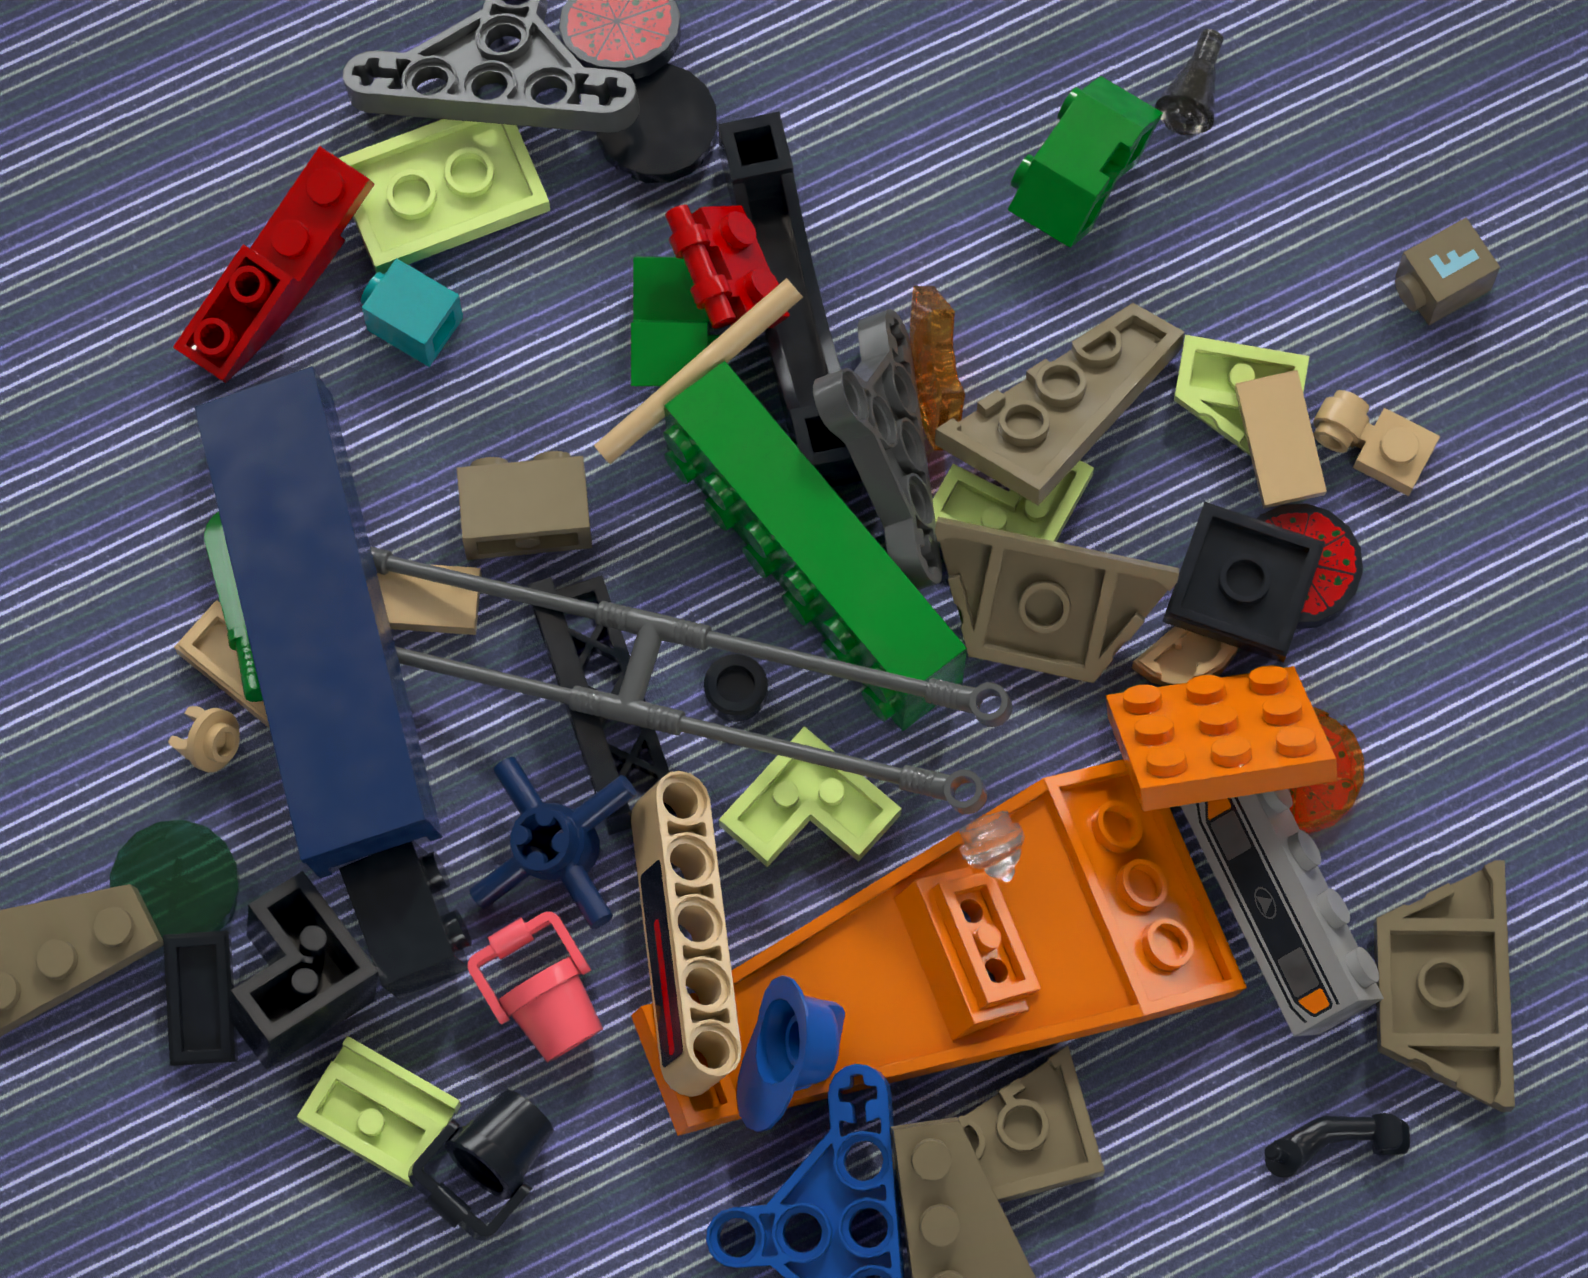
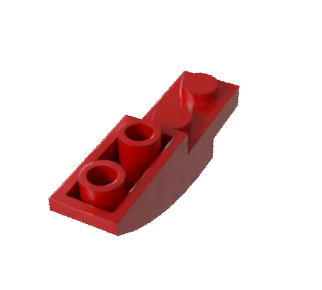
[173,146,375,383]

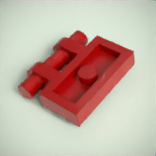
[665,204,790,329]

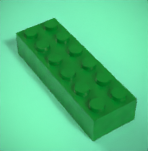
[663,361,967,732]

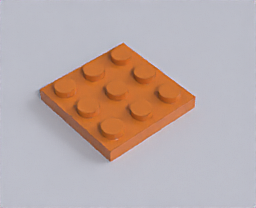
[1106,665,1337,811]

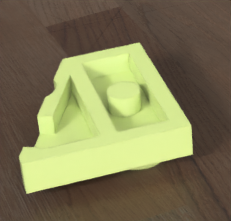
[1174,335,1310,456]

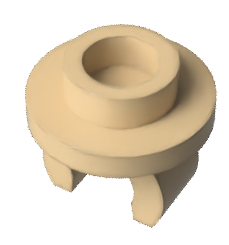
[168,706,240,772]

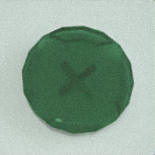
[110,820,240,947]

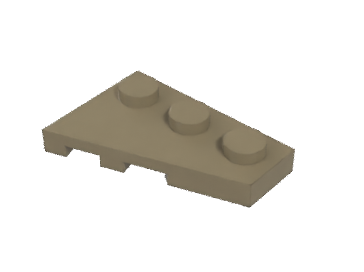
[891,1117,1036,1278]

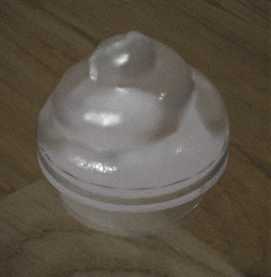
[959,811,1025,882]

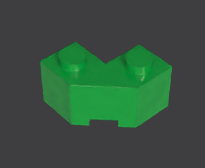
[1008,76,1163,248]
[631,256,721,386]

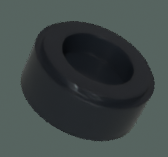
[704,654,768,722]

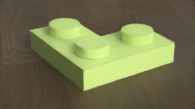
[933,461,1094,542]
[719,726,902,867]

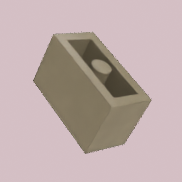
[457,451,592,560]

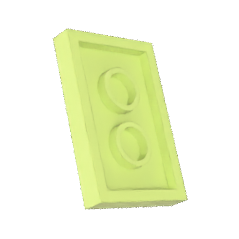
[339,119,550,274]

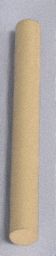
[594,278,803,464]

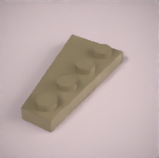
[935,303,1184,506]

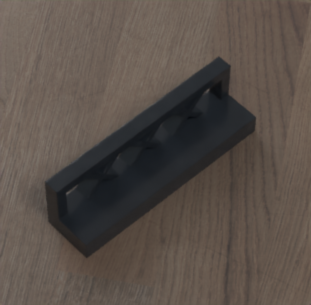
[527,575,676,835]

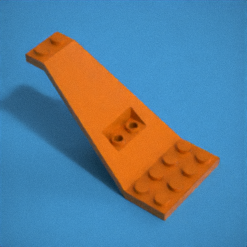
[631,759,1247,1136]

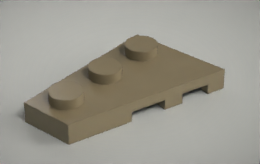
[0,884,163,1037]
[957,1046,1105,1203]

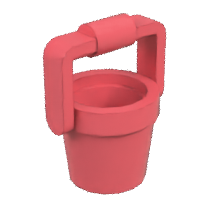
[467,912,603,1063]

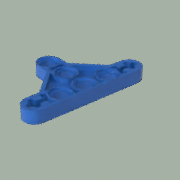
[706,1064,905,1278]

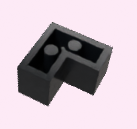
[229,871,379,1070]

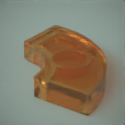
[910,286,965,451]

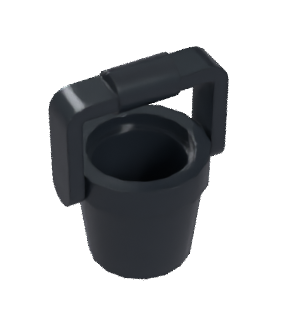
[408,1089,554,1241]

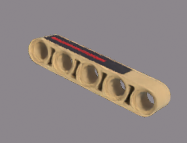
[631,771,741,1097]

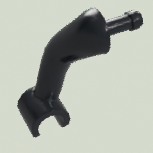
[1264,1113,1410,1177]

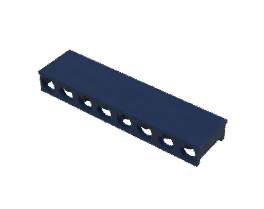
[194,366,443,878]

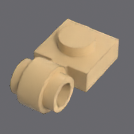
[1313,390,1440,496]

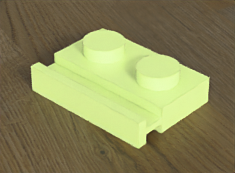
[297,1036,461,1187]

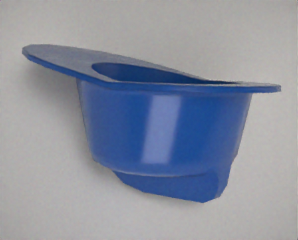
[736,975,845,1132]

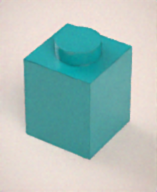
[361,258,463,367]

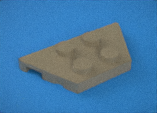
[935,517,1179,683]
[1373,860,1515,1112]

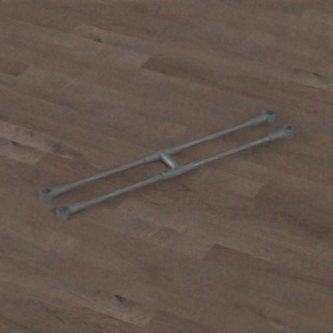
[370,546,1013,814]

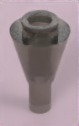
[1155,29,1224,136]

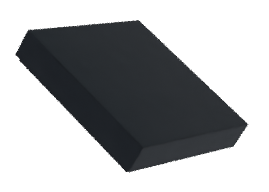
[1163,502,1325,663]

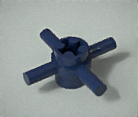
[469,757,637,929]

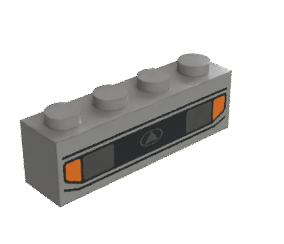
[1181,789,1384,1037]

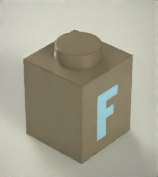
[1395,217,1500,325]

